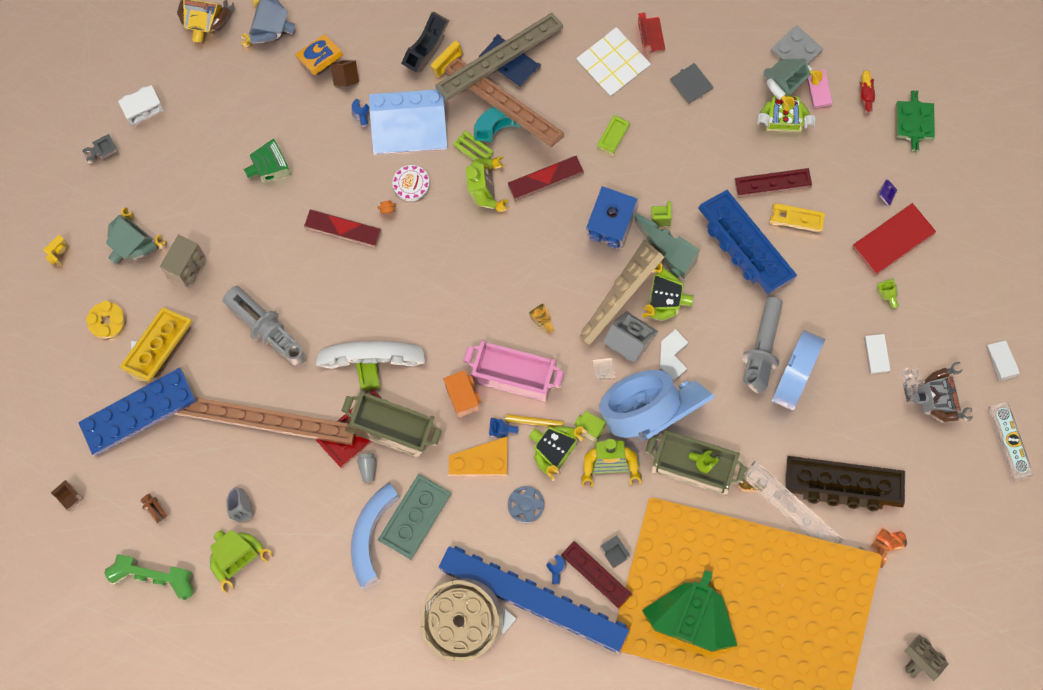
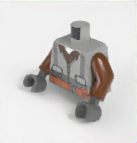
[913,362,973,423]

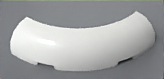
[316,341,425,369]

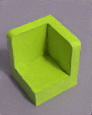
[651,201,672,226]

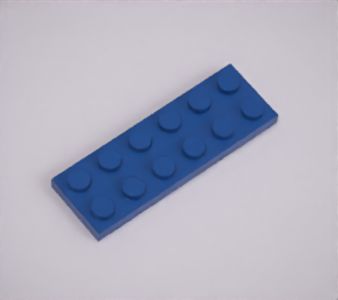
[78,367,197,456]

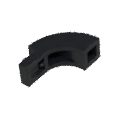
[401,12,450,73]

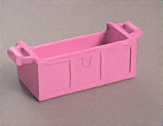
[463,340,564,402]

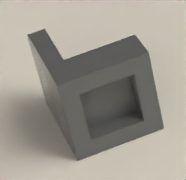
[600,535,630,568]

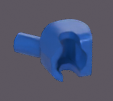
[352,99,369,127]
[489,418,519,438]
[546,554,567,584]

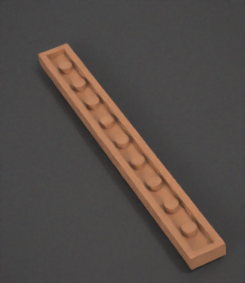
[174,397,355,445]

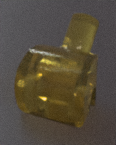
[529,304,554,333]

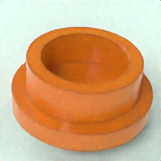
[377,200,396,214]

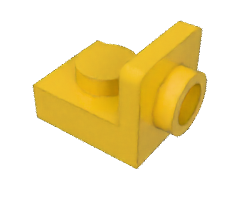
[43,235,68,267]

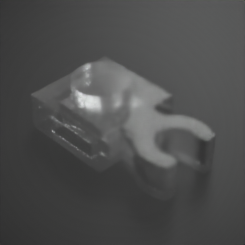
[902,368,924,402]

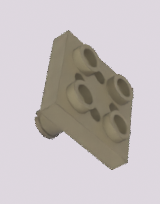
[904,634,949,681]

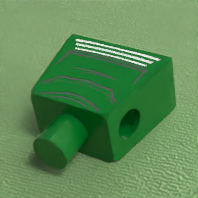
[244,139,292,183]

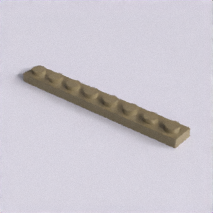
[435,13,563,101]

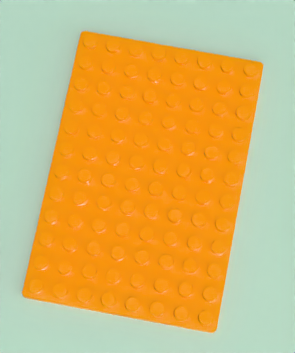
[616,497,882,690]

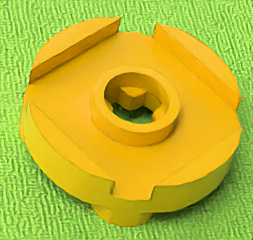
[86,300,126,339]

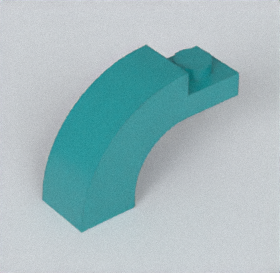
[474,107,523,142]

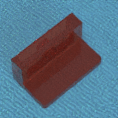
[638,12,665,54]

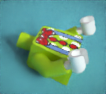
[757,94,816,131]

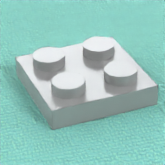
[770,25,823,65]

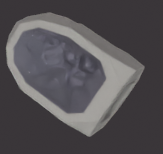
[226,487,252,522]

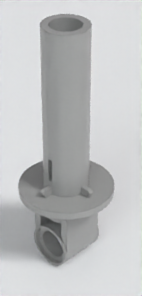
[742,297,783,393]

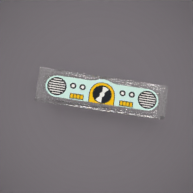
[989,401,1034,481]

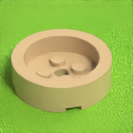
[420,578,503,661]

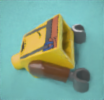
[177,0,235,43]

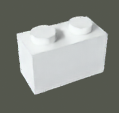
[118,85,164,126]

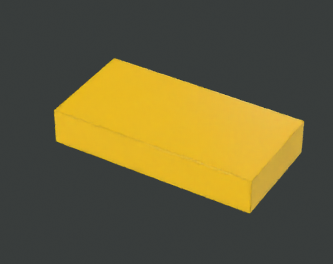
[430,40,463,78]

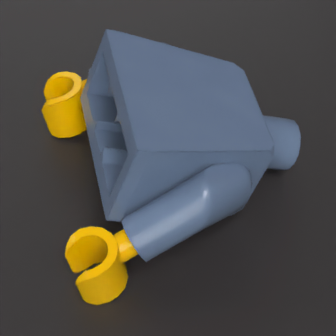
[240,0,295,47]

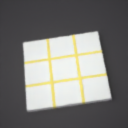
[576,27,651,97]

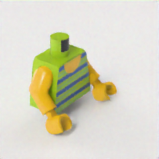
[581,439,642,487]

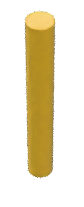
[505,414,564,427]

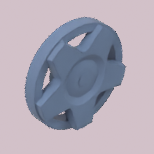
[508,486,544,523]

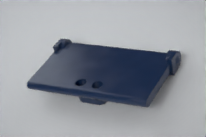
[479,34,541,87]

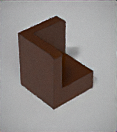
[330,60,359,87]
[51,480,84,512]

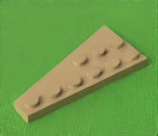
[580,240,664,345]

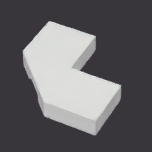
[660,329,688,382]

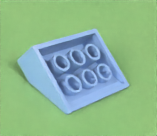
[369,90,447,154]
[636,380,715,442]

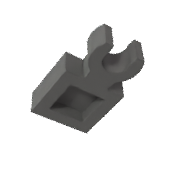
[82,134,118,163]

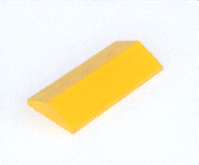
[119,307,193,382]

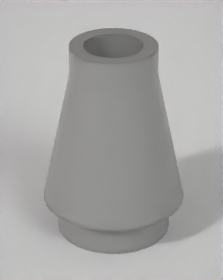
[357,453,376,482]

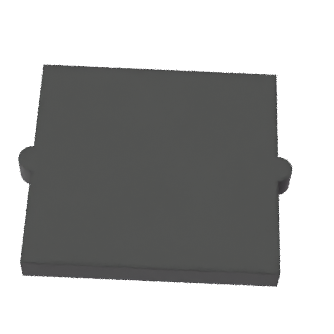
[670,63,713,104]

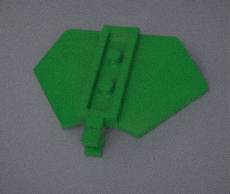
[642,570,737,652]

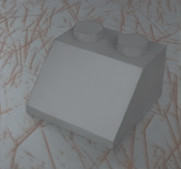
[603,311,658,363]

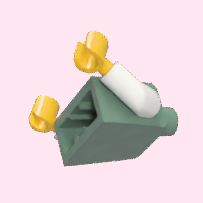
[764,59,823,111]

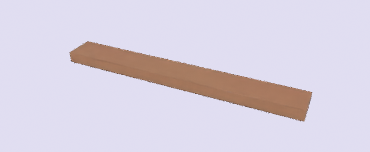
[445,57,564,147]

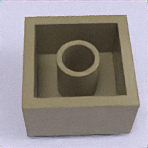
[159,234,205,288]

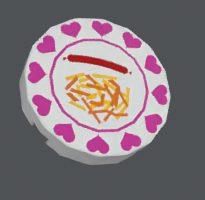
[393,165,430,202]

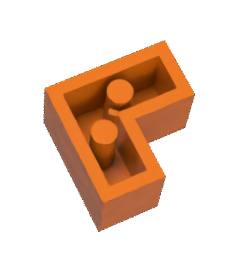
[443,370,482,418]

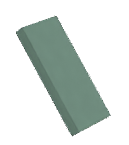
[378,473,452,561]

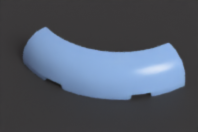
[351,482,400,589]

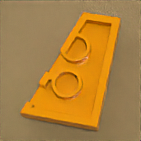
[449,437,508,476]

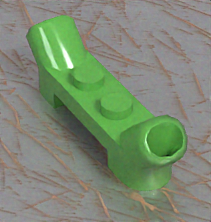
[104,554,194,600]

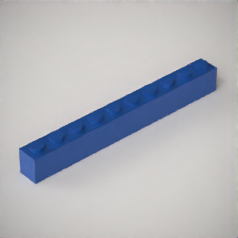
[438,546,630,655]

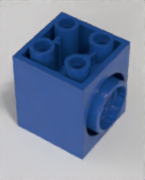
[586,186,638,249]

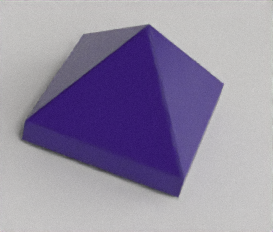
[878,179,897,206]

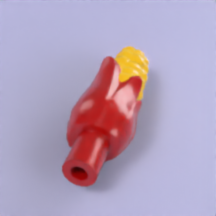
[859,70,875,113]

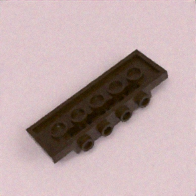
[784,456,905,512]

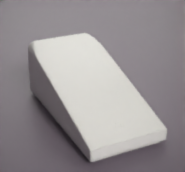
[987,340,1020,381]

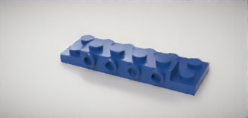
[698,190,797,295]

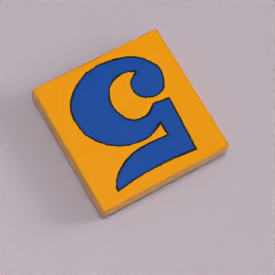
[295,34,343,75]

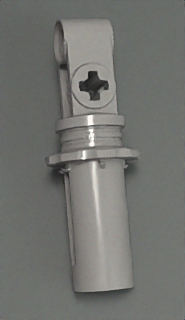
[223,286,306,366]

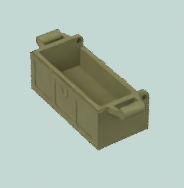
[341,390,442,457]
[645,429,748,496]

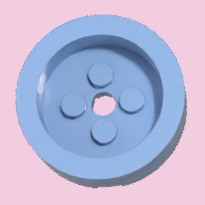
[772,330,826,411]
[599,370,681,438]

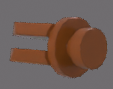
[140,494,167,524]

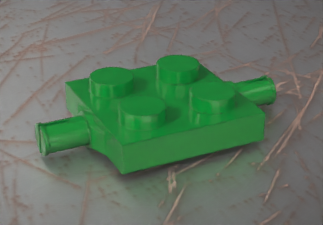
[896,90,935,152]

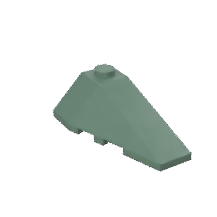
[634,213,700,279]

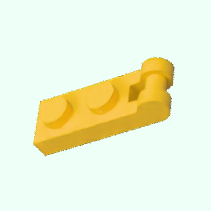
[769,204,825,233]

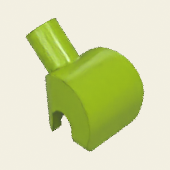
[877,278,899,308]
[689,450,720,473]

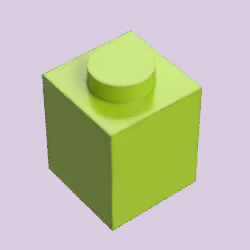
[575,411,606,442]

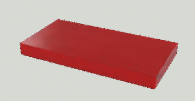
[852,203,936,276]
[316,389,382,469]

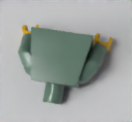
[106,207,167,264]

